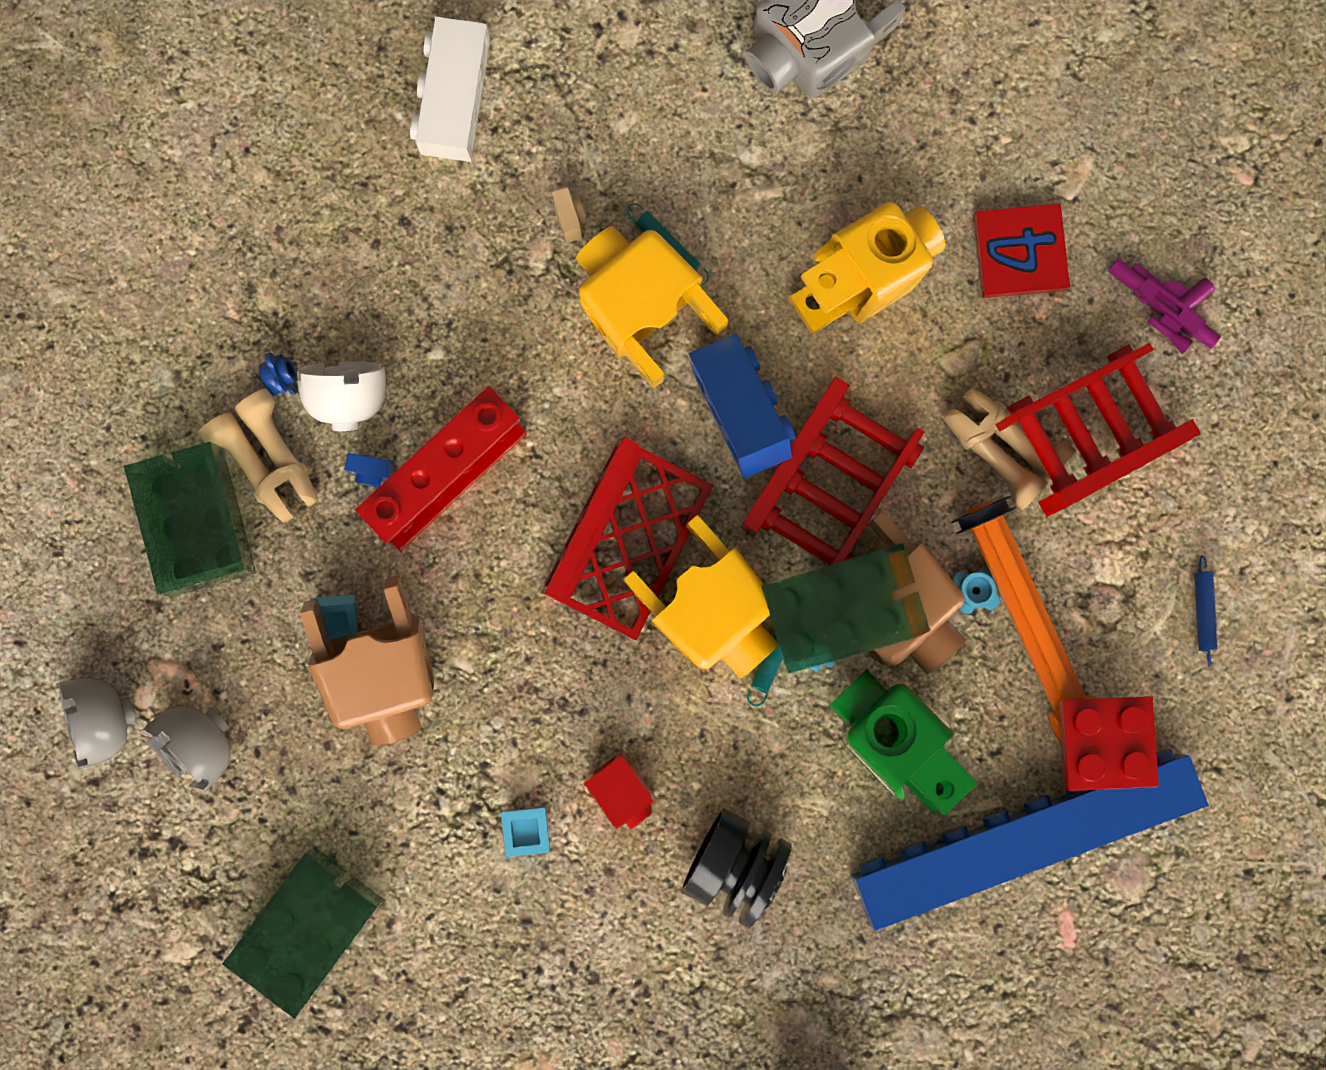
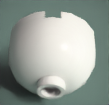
[297,361,386,431]

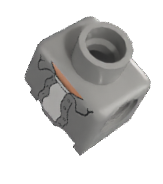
[744,0,906,98]

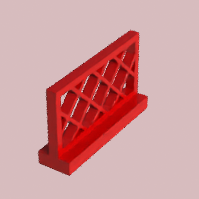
[541,437,714,641]

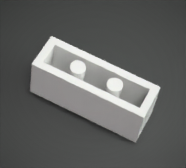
[410,16,490,162]

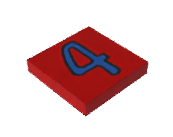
[973,204,1070,298]

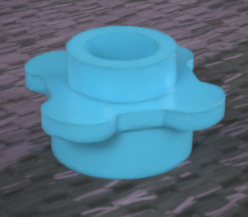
[953,567,1000,614]

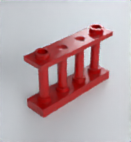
[995,343,1201,517]
[740,376,925,580]
[355,386,527,551]

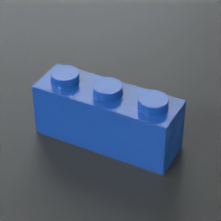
[688,333,795,479]

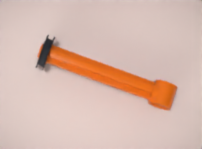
[951,495,1094,746]

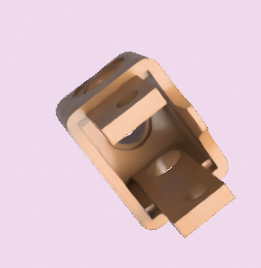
[807,511,966,675]
[299,575,434,745]

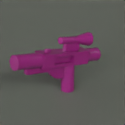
[1107,258,1221,354]

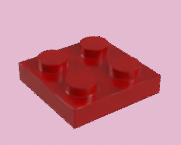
[1059,696,1159,791]

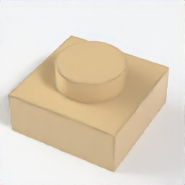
[551,187,587,244]

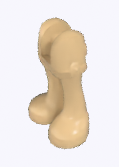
[197,388,318,523]
[943,388,1077,511]

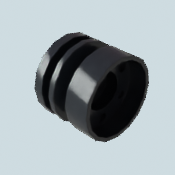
[681,808,792,929]

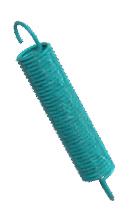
[626,203,709,286]
[747,601,803,706]

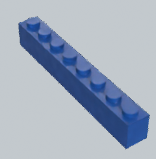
[851,749,1209,931]

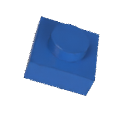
[344,453,397,488]

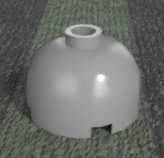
[58,677,135,769]
[141,705,231,794]

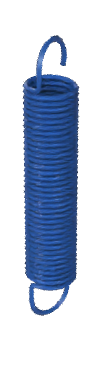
[1194,555,1218,668]

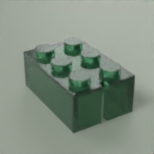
[124,442,256,597]
[761,543,931,674]
[222,848,385,1019]

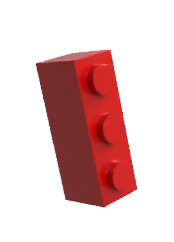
[583,750,655,830]

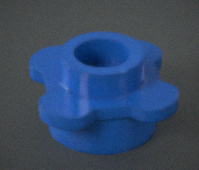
[259,352,298,395]

